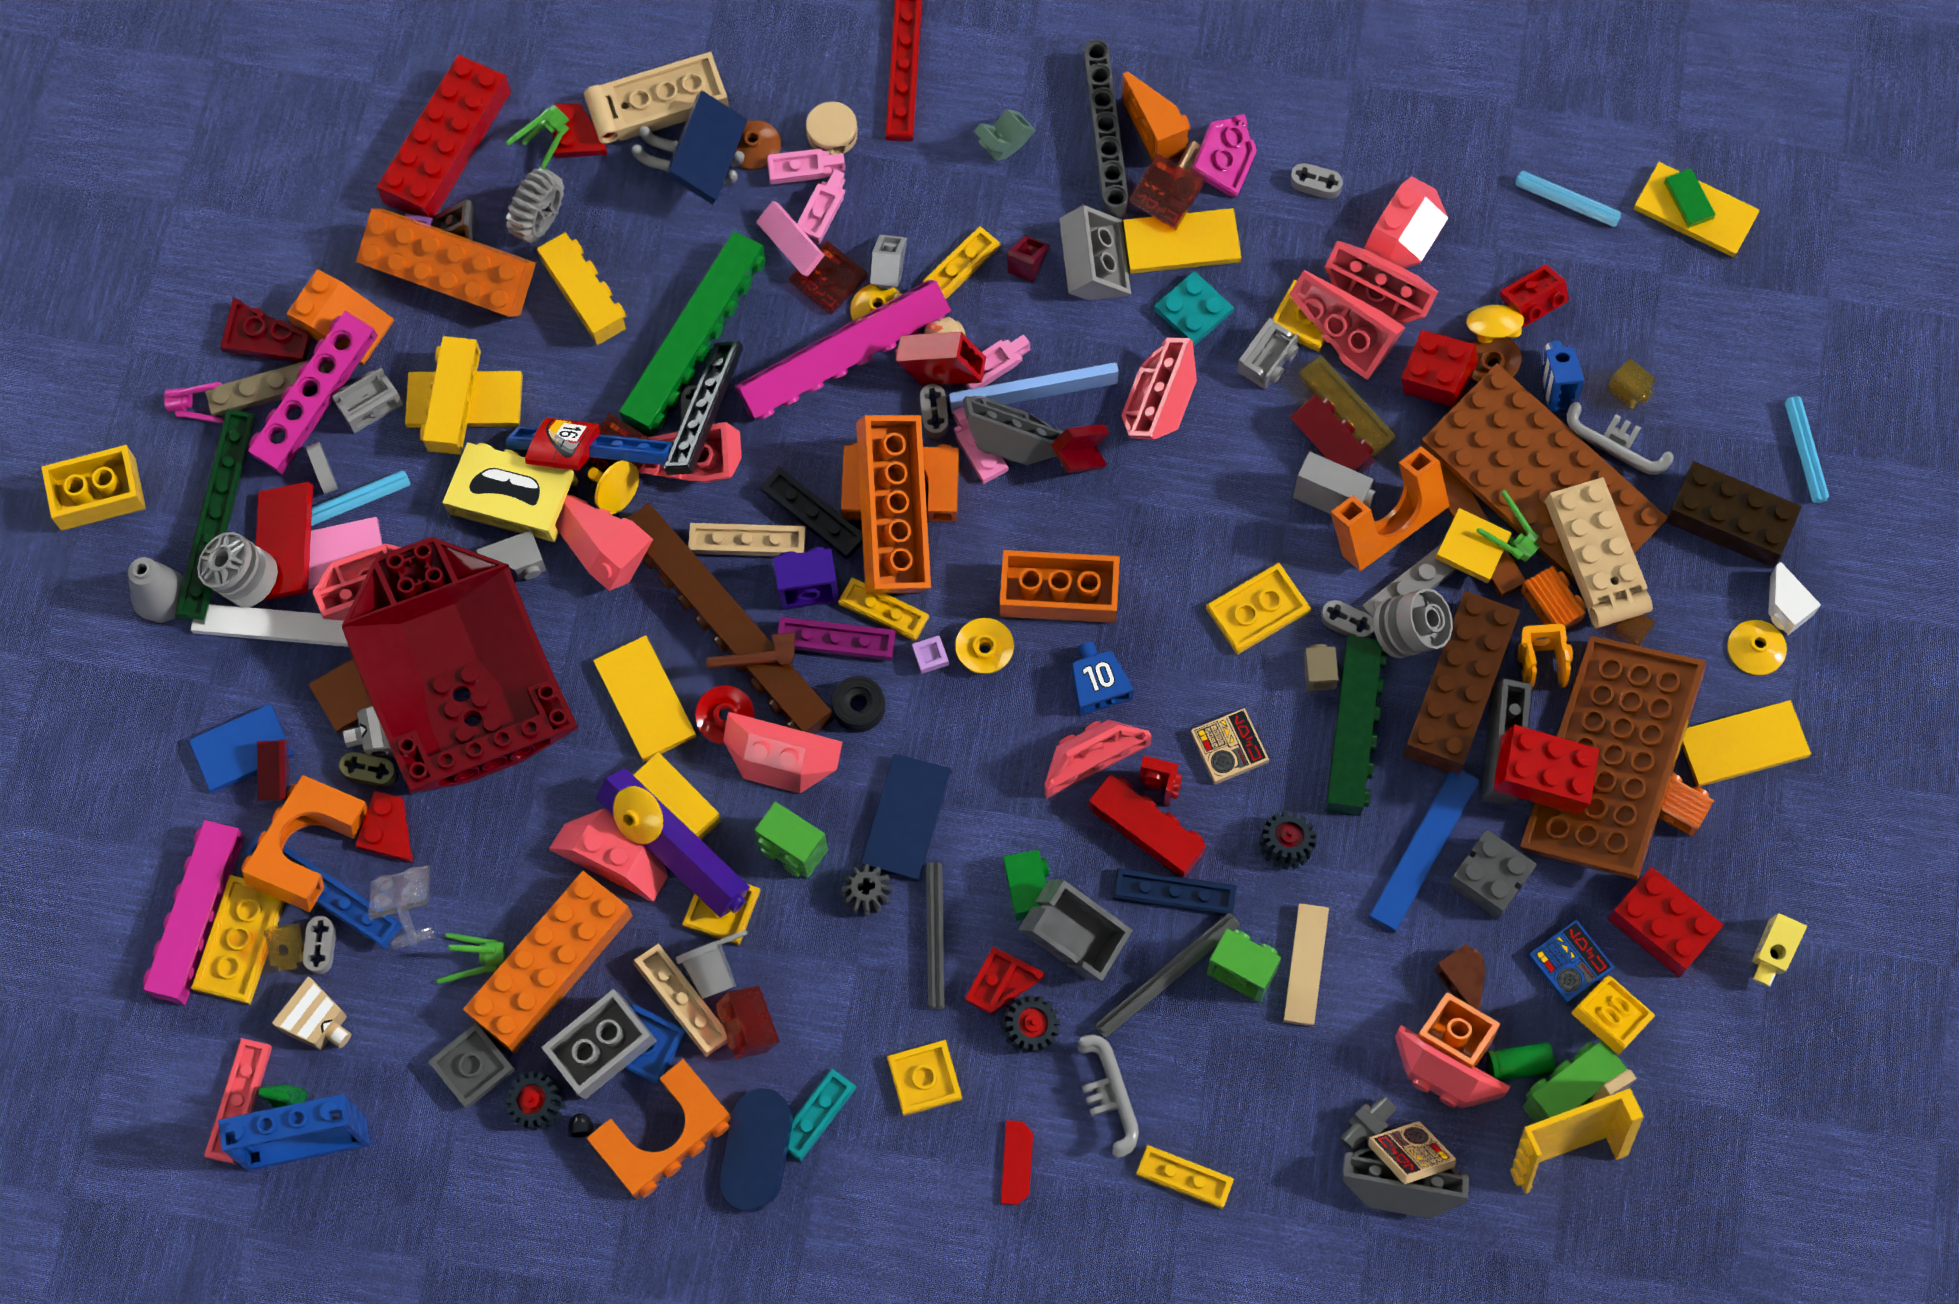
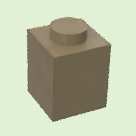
[1303,644,1338,691]

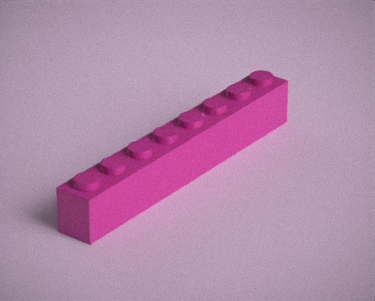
[734,280,951,420]

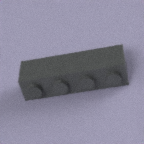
[1481,679,1531,806]

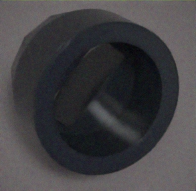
[568,1113,593,1138]

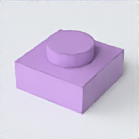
[912,635,949,674]

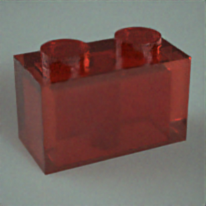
[715,986,779,1059]

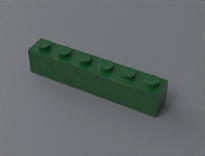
[1325,635,1387,816]

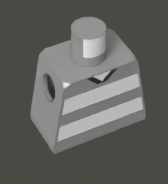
[343,706,394,758]

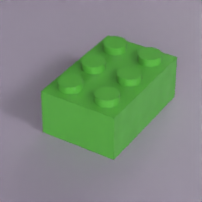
[1522,1040,1627,1123]

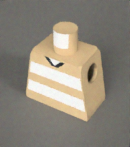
[272,977,351,1050]

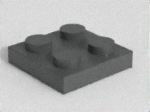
[428,1023,515,1110]

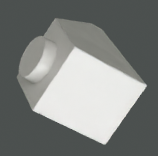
[1768,562,1821,635]

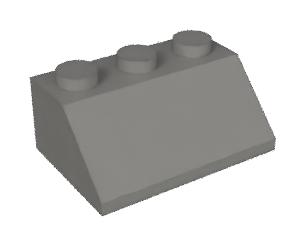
[1059,205,1131,300]

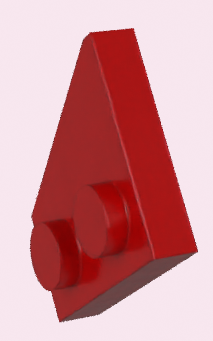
[553,103,608,158]
[355,791,413,863]
[965,946,1045,1015]

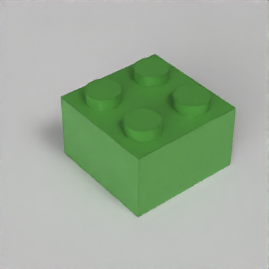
[754,801,828,879]
[1206,928,1281,1003]

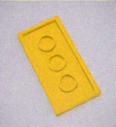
[1633,162,1760,258]
[1123,208,1241,274]
[405,371,523,428]
[593,635,697,762]
[1681,700,1811,787]
[191,875,285,1005]

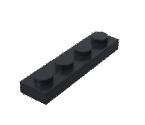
[760,467,863,560]

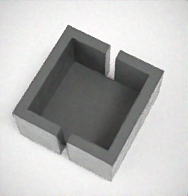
[1449,829,1537,920]

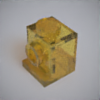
[264,923,304,971]

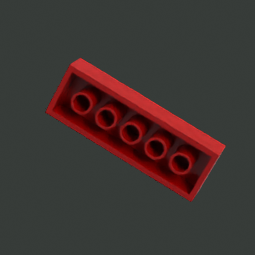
[377,55,511,219]

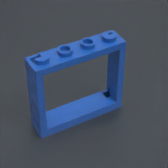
[218,1094,370,1171]

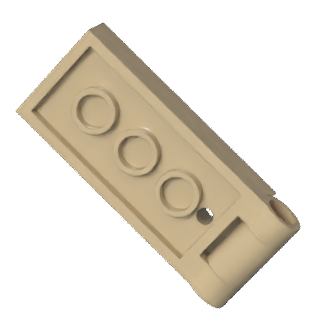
[583,52,729,143]
[1544,477,1653,629]

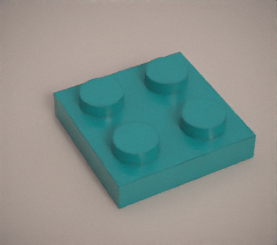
[1154,271,1234,347]

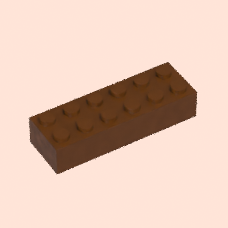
[1403,591,1520,775]

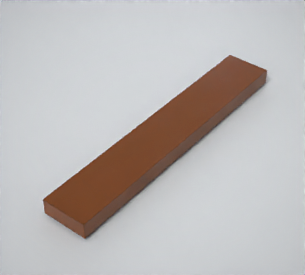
[1424,448,1526,598]

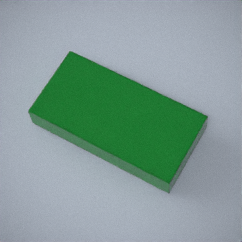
[1664,168,1716,228]

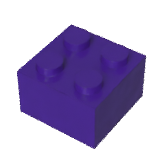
[773,547,839,610]

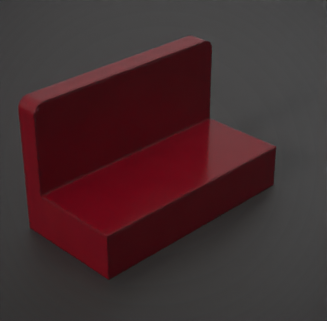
[1051,424,1109,473]
[257,740,289,801]

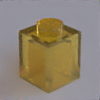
[1607,358,1656,410]

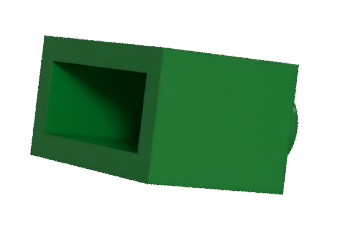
[1004,849,1050,921]

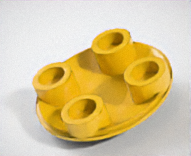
[1466,305,1524,343]

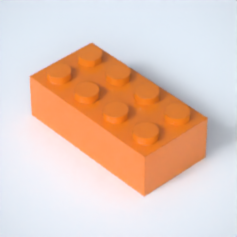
[1000,550,1120,623]

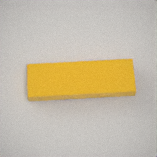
[922,226,1000,299]
[838,577,929,642]
[1136,1145,1234,1209]

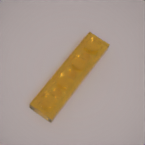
[1299,355,1396,457]

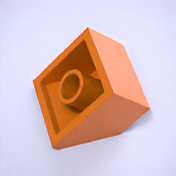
[1417,992,1500,1069]

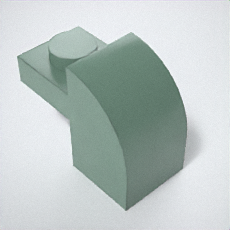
[974,109,1036,161]

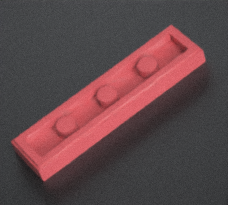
[204,1038,272,1165]

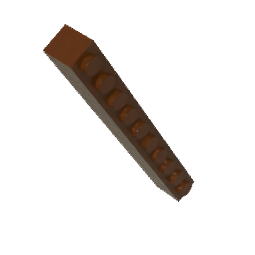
[627,502,833,734]

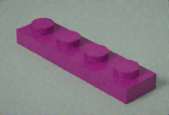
[777,617,896,661]

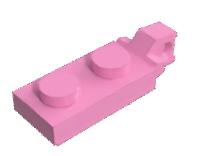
[767,148,846,185]
[797,169,846,244]
[963,334,1031,390]
[953,406,1009,484]

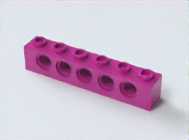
[248,311,378,475]

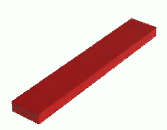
[885,0,922,141]

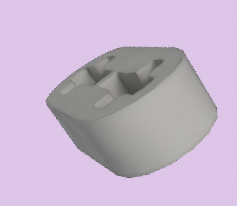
[1290,163,1343,199]
[920,384,949,439]
[306,442,338,495]
[1321,600,1374,638]
[303,916,336,975]

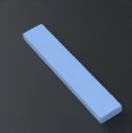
[949,363,1119,415]

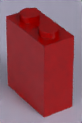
[896,331,986,386]

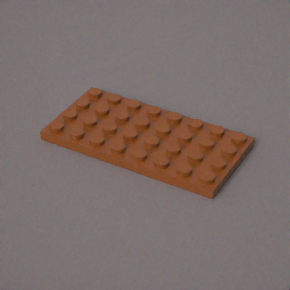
[1420,363,1668,588]
[1520,636,1707,880]

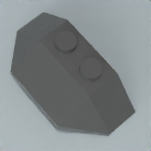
[963,396,1064,465]
[1342,1147,1469,1218]

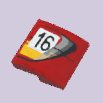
[525,418,600,470]

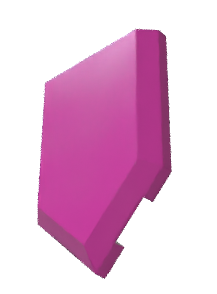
[1191,114,1257,197]

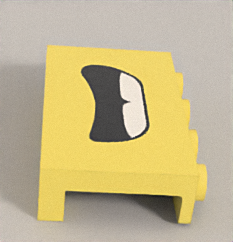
[442,442,578,542]

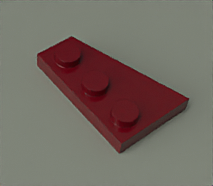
[220,297,311,362]

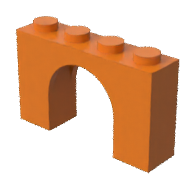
[841,443,959,522]
[1330,446,1450,571]
[241,775,367,912]
[587,1059,731,1200]

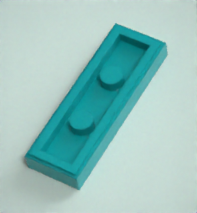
[787,1069,857,1162]

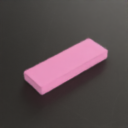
[756,201,825,277]

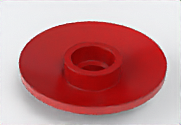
[695,685,754,744]

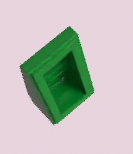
[258,1084,307,1108]

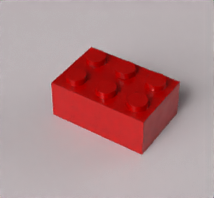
[1493,725,1599,815]
[1608,866,1724,978]

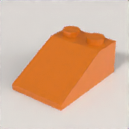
[1121,71,1190,166]
[286,269,394,365]

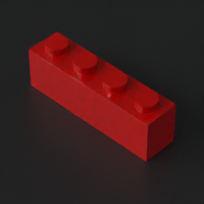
[1088,774,1206,878]

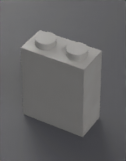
[1293,451,1375,514]

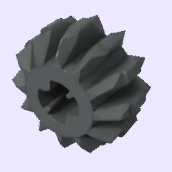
[841,864,893,916]

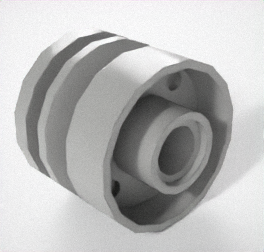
[197,532,278,607]
[1373,588,1453,658]

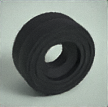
[832,676,885,732]

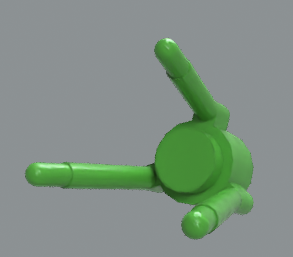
[506,104,569,169]
[1476,490,1541,562]
[436,933,505,984]

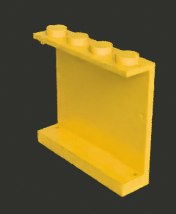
[1511,1088,1644,1194]

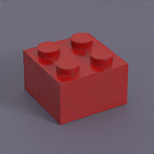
[1401,330,1478,407]

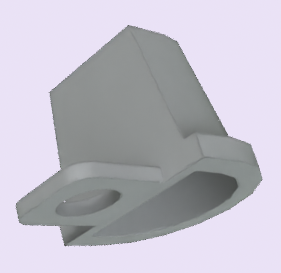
[675,930,748,999]

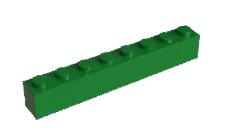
[619,231,766,437]

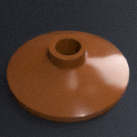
[735,120,781,170]
[1471,337,1522,383]

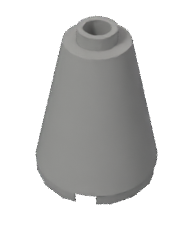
[128,557,184,623]

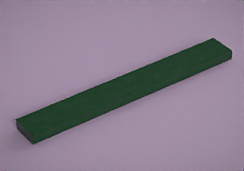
[175,408,255,624]

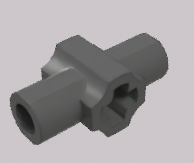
[1339,1096,1396,1153]

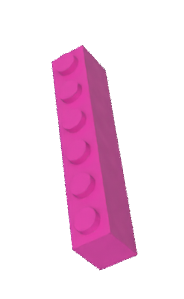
[143,820,245,1005]

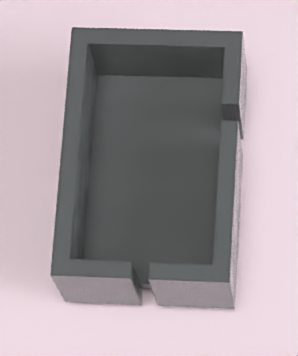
[1018,879,1133,982]

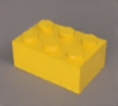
[41,445,146,531]

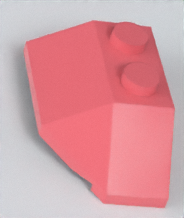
[1364,176,1448,269]
[1325,241,1439,325]
[1121,337,1197,440]
[312,544,401,621]
[723,712,843,794]
[1044,719,1152,798]
[549,808,668,903]
[1395,1025,1511,1109]

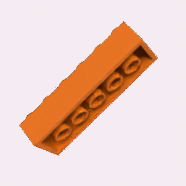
[356,208,536,317]
[856,415,931,594]
[463,871,633,1054]

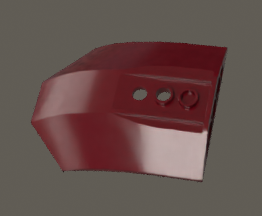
[342,537,578,793]

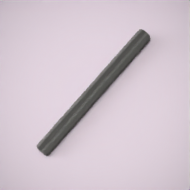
[1095,913,1240,1038]

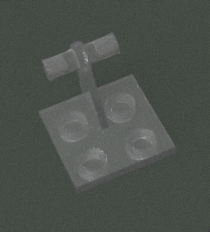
[368,865,435,949]

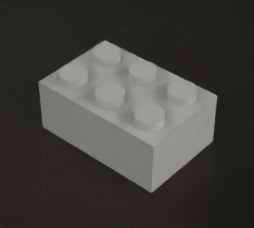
[541,989,657,1100]

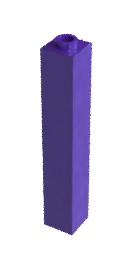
[596,768,750,918]

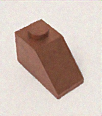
[1434,943,1486,1011]

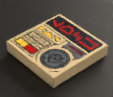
[1190,708,1269,785]
[1368,1121,1456,1184]

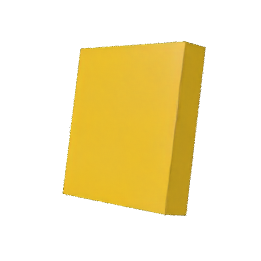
[1272,279,1325,352]
[1435,508,1511,584]
[682,884,761,946]
[887,1040,962,1117]

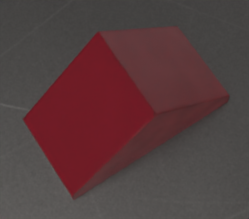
[1007,235,1051,283]

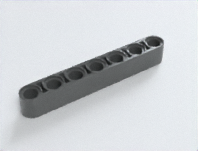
[1084,39,1128,219]

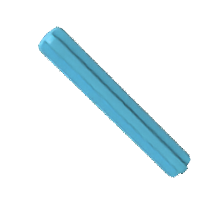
[1515,171,1621,227]
[1785,396,1829,503]
[311,470,410,526]

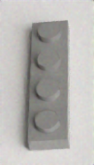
[1361,544,1458,618]

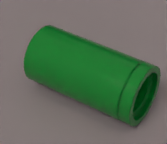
[1487,1042,1555,1081]

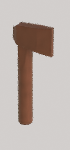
[706,632,795,669]

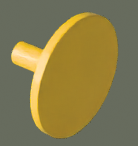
[588,460,639,515]

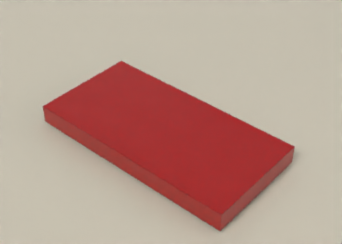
[256,482,313,601]

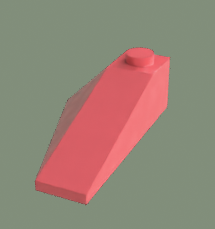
[1289,270,1406,380]
[635,422,742,483]
[555,493,653,591]

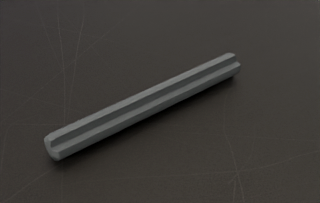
[926,862,945,1010]

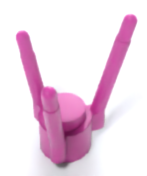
[164,382,224,424]

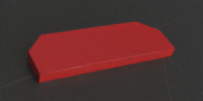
[1001,1120,1033,1206]

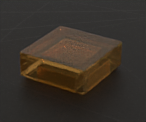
[1614,614,1656,646]

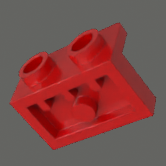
[1500,264,1569,327]
[1139,755,1182,806]

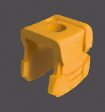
[1517,624,1573,690]

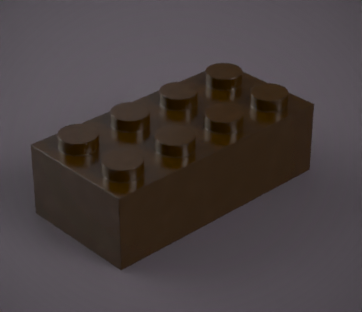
[1666,461,1802,568]

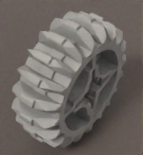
[506,168,564,243]

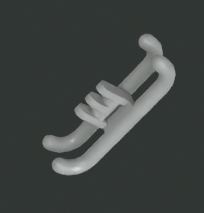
[632,126,744,186]
[1567,402,1674,475]
[1078,1035,1139,1158]

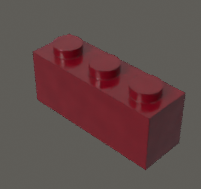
[1290,394,1375,474]

